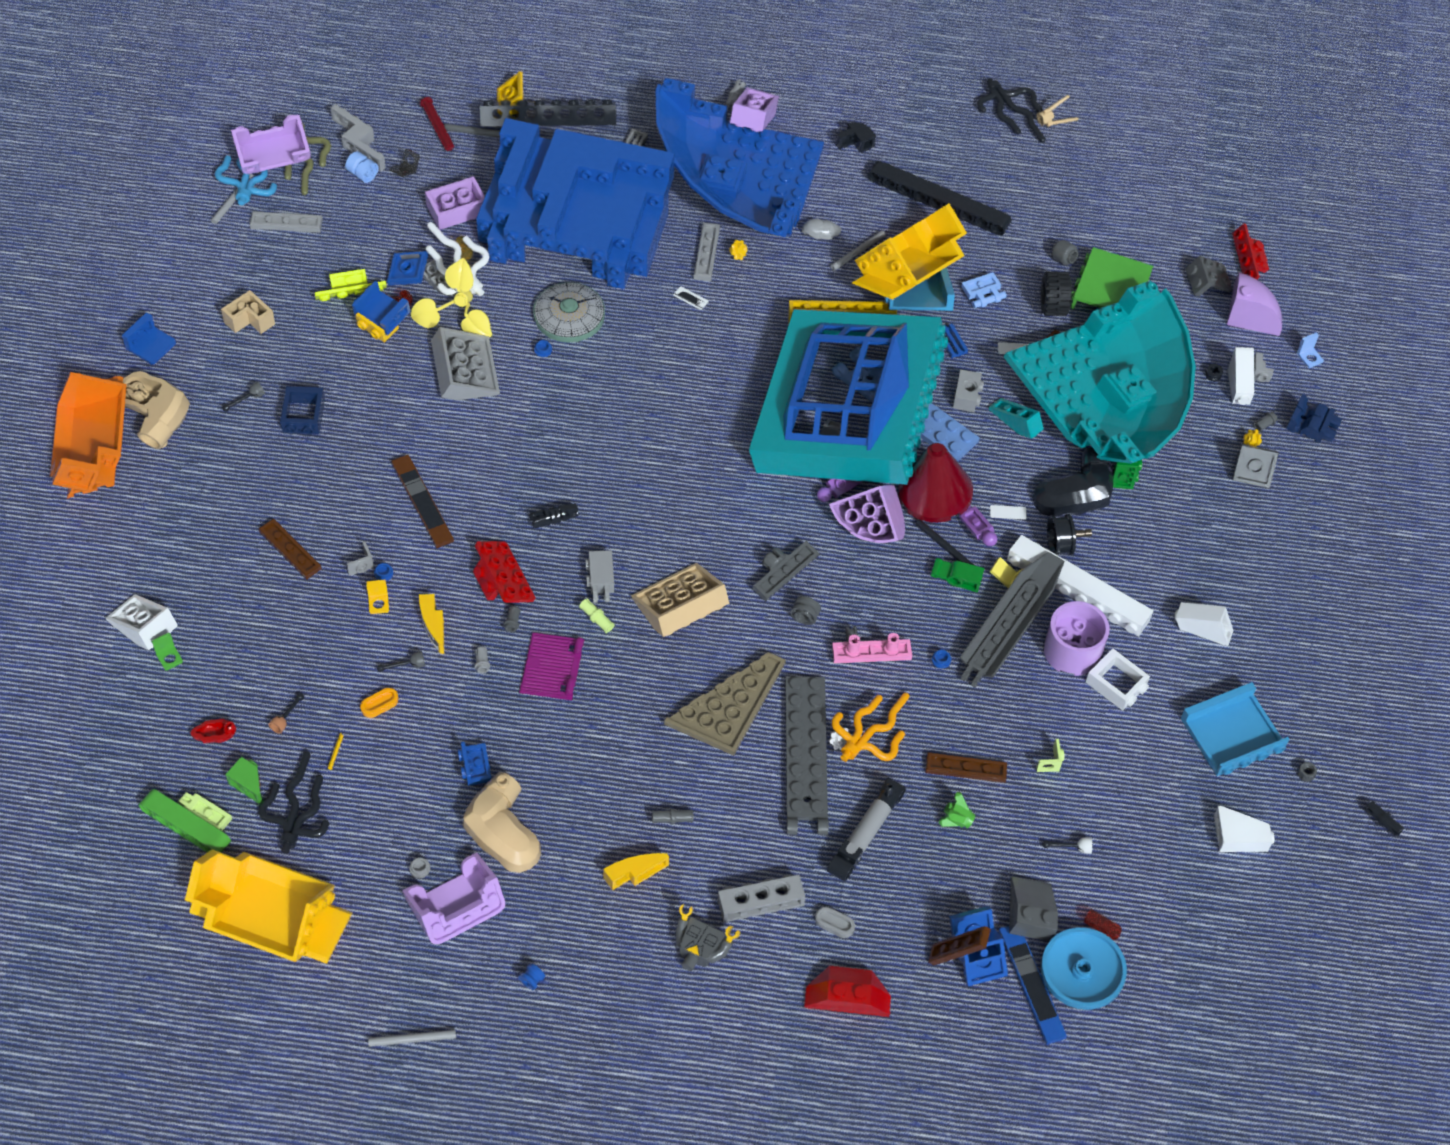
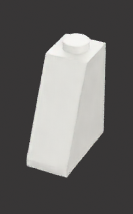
[1228,347,1254,405]
[1175,602,1233,646]
[1214,806,1274,852]

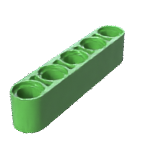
[138,789,231,853]

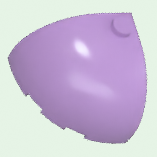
[1227,273,1282,336]
[829,485,905,543]

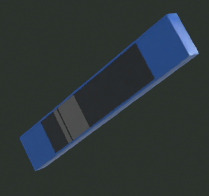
[999,926,1067,1045]

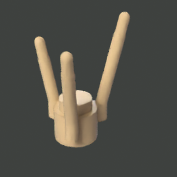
[1036,95,1079,127]

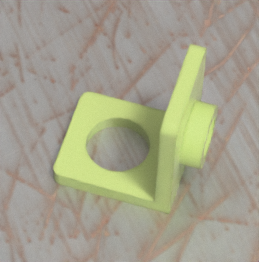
[1036,739,1064,772]

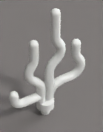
[426,222,489,296]

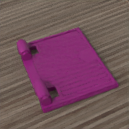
[519,632,585,701]

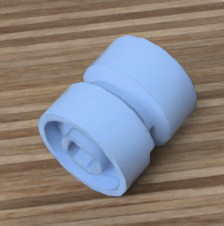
[345,151,378,183]

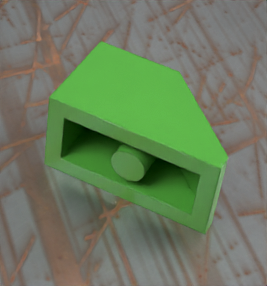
[225,757,263,804]

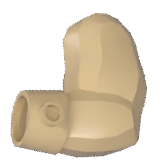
[463,772,541,873]

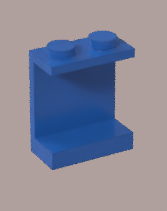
[352,281,411,336]

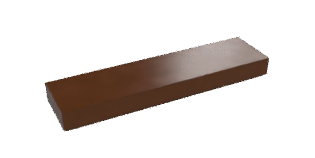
[259,518,322,580]
[925,752,1007,783]
[928,926,991,966]

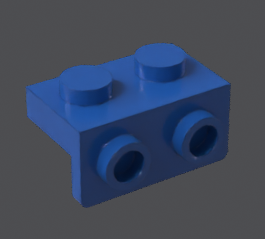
[458,741,492,786]

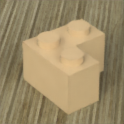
[221,290,275,334]

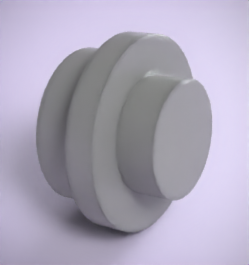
[409,858,430,878]

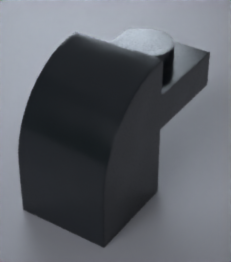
[835,122,876,153]

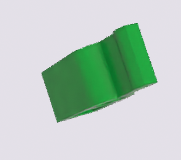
[931,558,985,593]

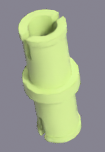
[579,598,615,633]

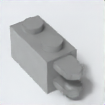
[585,550,614,603]

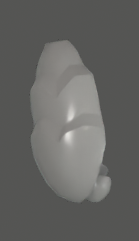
[802,218,841,240]

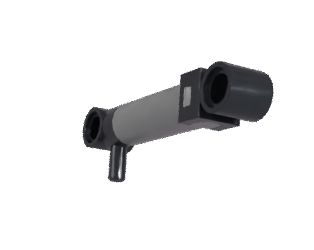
[827,777,906,882]

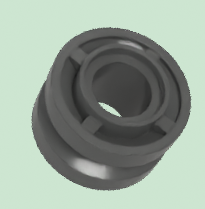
[790,596,821,625]

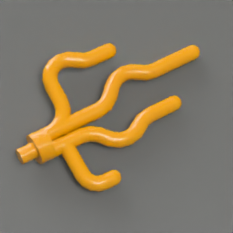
[832,692,910,762]

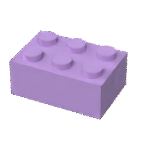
[730,87,779,132]
[425,176,485,230]

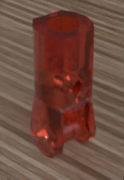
[1084,909,1122,940]

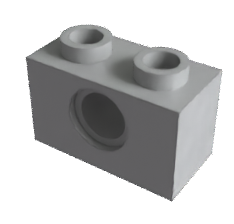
[953,369,984,412]

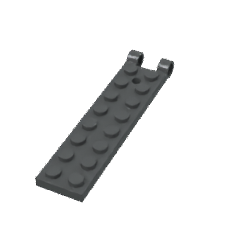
[785,676,829,836]

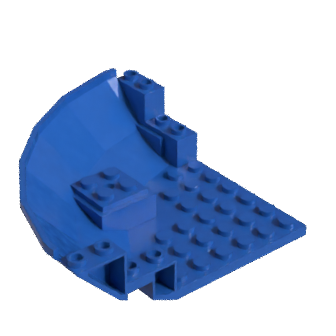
[656,78,824,237]

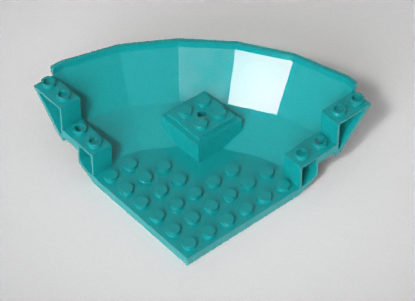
[1004,281,1196,464]

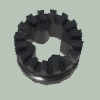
[1205,364,1223,382]

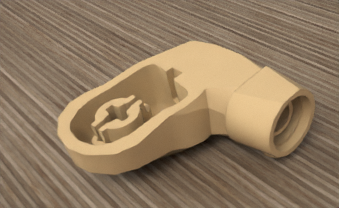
[123,371,190,449]

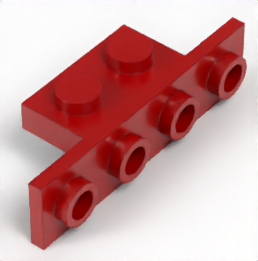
[1232,223,1269,280]

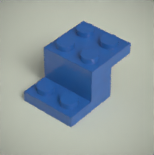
[949,906,1008,986]

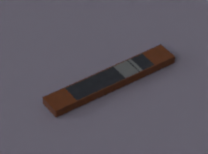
[391,454,454,549]

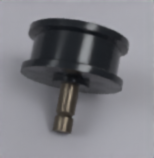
[1047,514,1092,556]

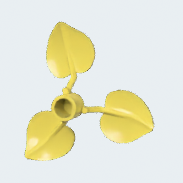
[411,258,493,337]

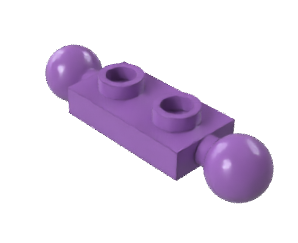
[817,479,864,502]
[959,505,997,547]

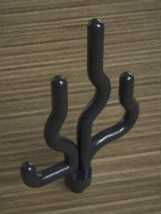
[977,78,1046,143]
[258,751,329,853]

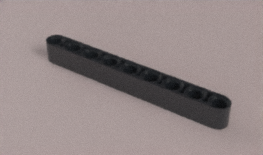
[867,161,1012,236]

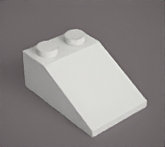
[106,594,178,650]

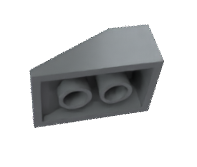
[1009,876,1058,941]

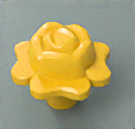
[729,240,747,260]
[1243,429,1262,447]

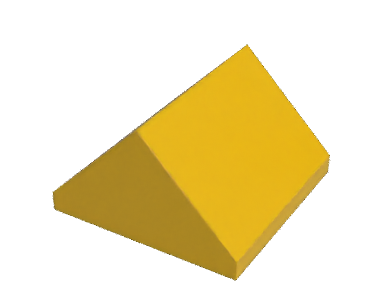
[497,71,523,114]

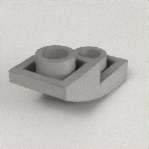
[423,260,450,293]

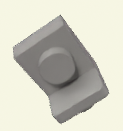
[1254,352,1274,382]

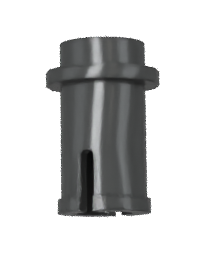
[1253,412,1277,432]
[504,606,521,632]

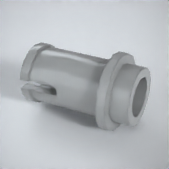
[475,647,490,673]

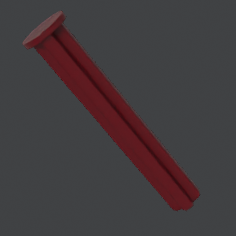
[420,97,454,151]

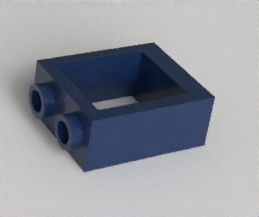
[280,386,325,435]

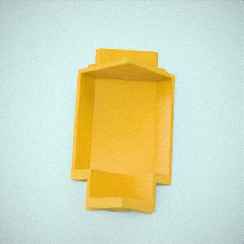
[852,204,967,300]
[185,849,353,964]

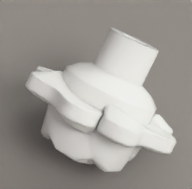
[829,728,849,750]

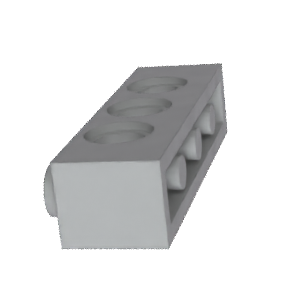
[718,875,805,923]

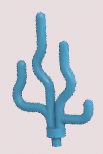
[215,155,277,206]

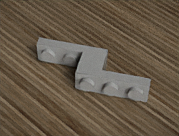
[331,104,385,172]

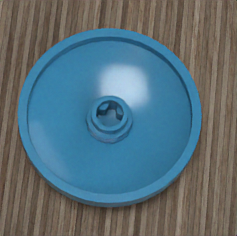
[1041,928,1127,1010]

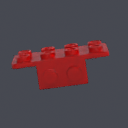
[473,541,536,603]

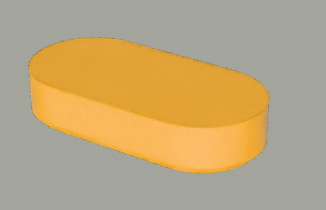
[360,688,399,718]

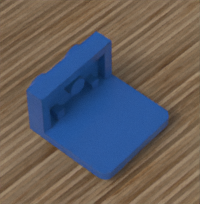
[122,312,176,365]

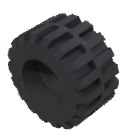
[1041,271,1072,316]

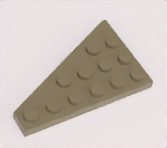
[664,652,786,756]

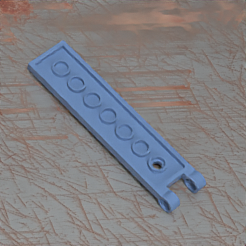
[832,347,980,462]

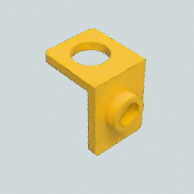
[366,580,389,614]

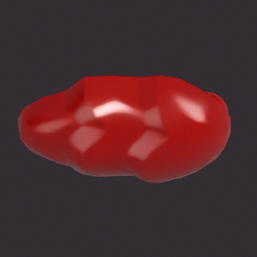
[190,719,236,744]

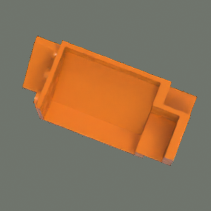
[50,372,127,498]

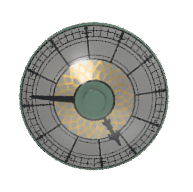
[534,282,605,343]

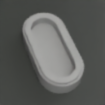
[815,907,855,938]

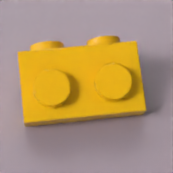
[355,313,399,343]

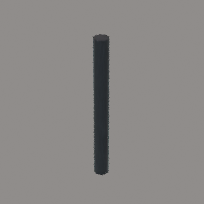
[915,519,974,565]

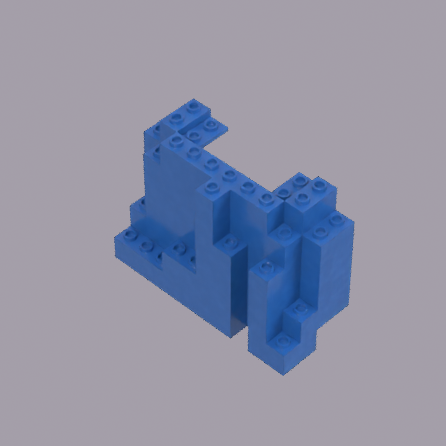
[477,118,675,289]

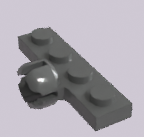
[752,541,820,602]

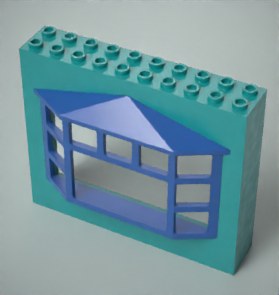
[749,309,948,485]

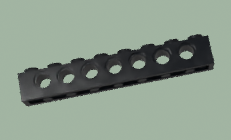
[480,99,616,126]

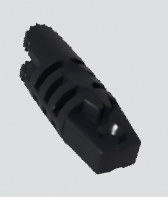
[529,503,579,528]

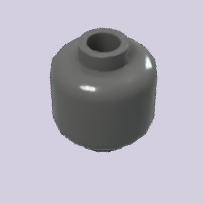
[1052,240,1078,265]

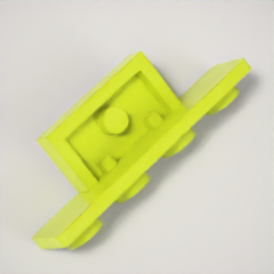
[315,269,386,301]

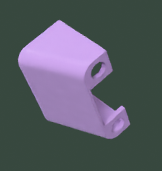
[231,115,311,174]

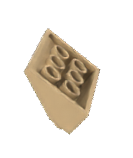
[631,563,729,637]

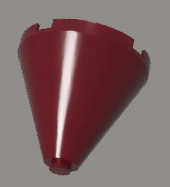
[898,443,973,523]

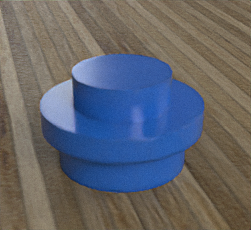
[534,340,552,357]
[374,563,394,581]
[932,650,951,669]

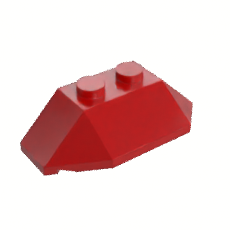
[804,966,891,1017]

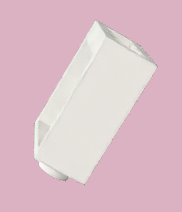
[1086,649,1150,711]

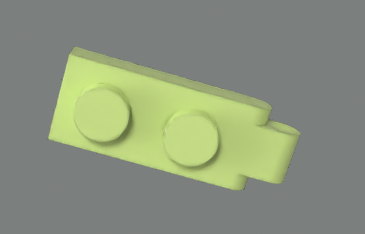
[178,792,232,831]

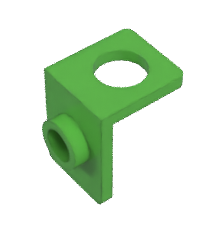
[152,633,183,671]

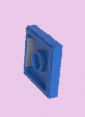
[387,251,428,286]

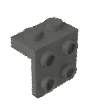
[1185,256,1233,297]

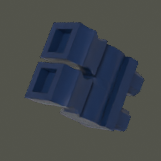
[1286,393,1342,443]

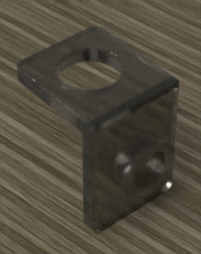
[390,148,420,177]

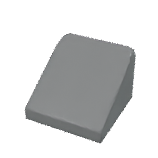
[821,419,841,436]

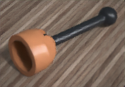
[268,693,304,734]

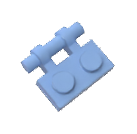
[961,272,1006,308]

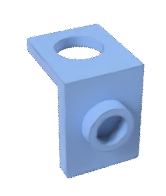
[1297,332,1324,368]

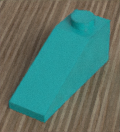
[988,398,1044,439]

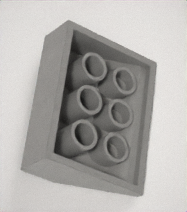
[431,327,500,400]

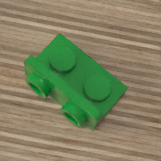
[1113,460,1142,489]

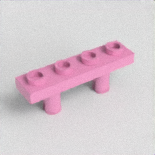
[832,633,912,663]

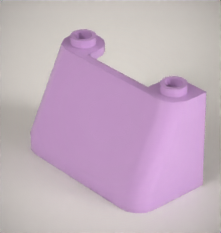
[403,852,505,944]

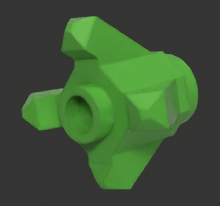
[939,792,976,828]

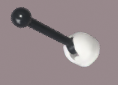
[1042,837,1092,854]

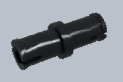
[1365,801,1405,837]

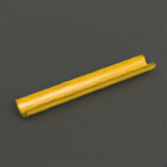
[328,733,344,770]

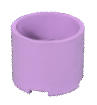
[1044,601,1110,676]

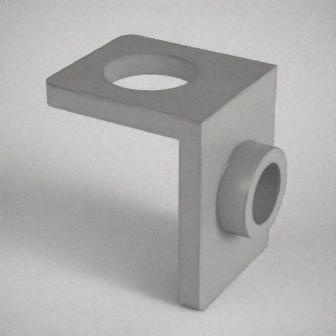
[347,541,374,576]

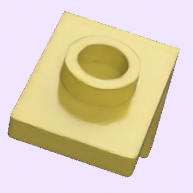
[990,557,1023,588]

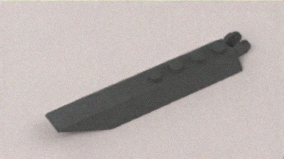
[960,552,1065,688]

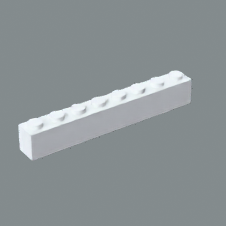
[1007,535,1153,637]

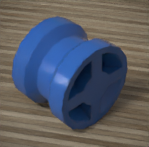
[518,963,546,991]

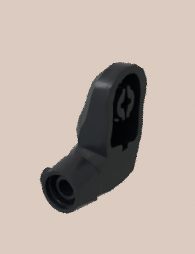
[1032,447,1113,516]

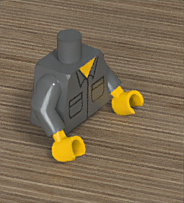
[675,904,740,971]

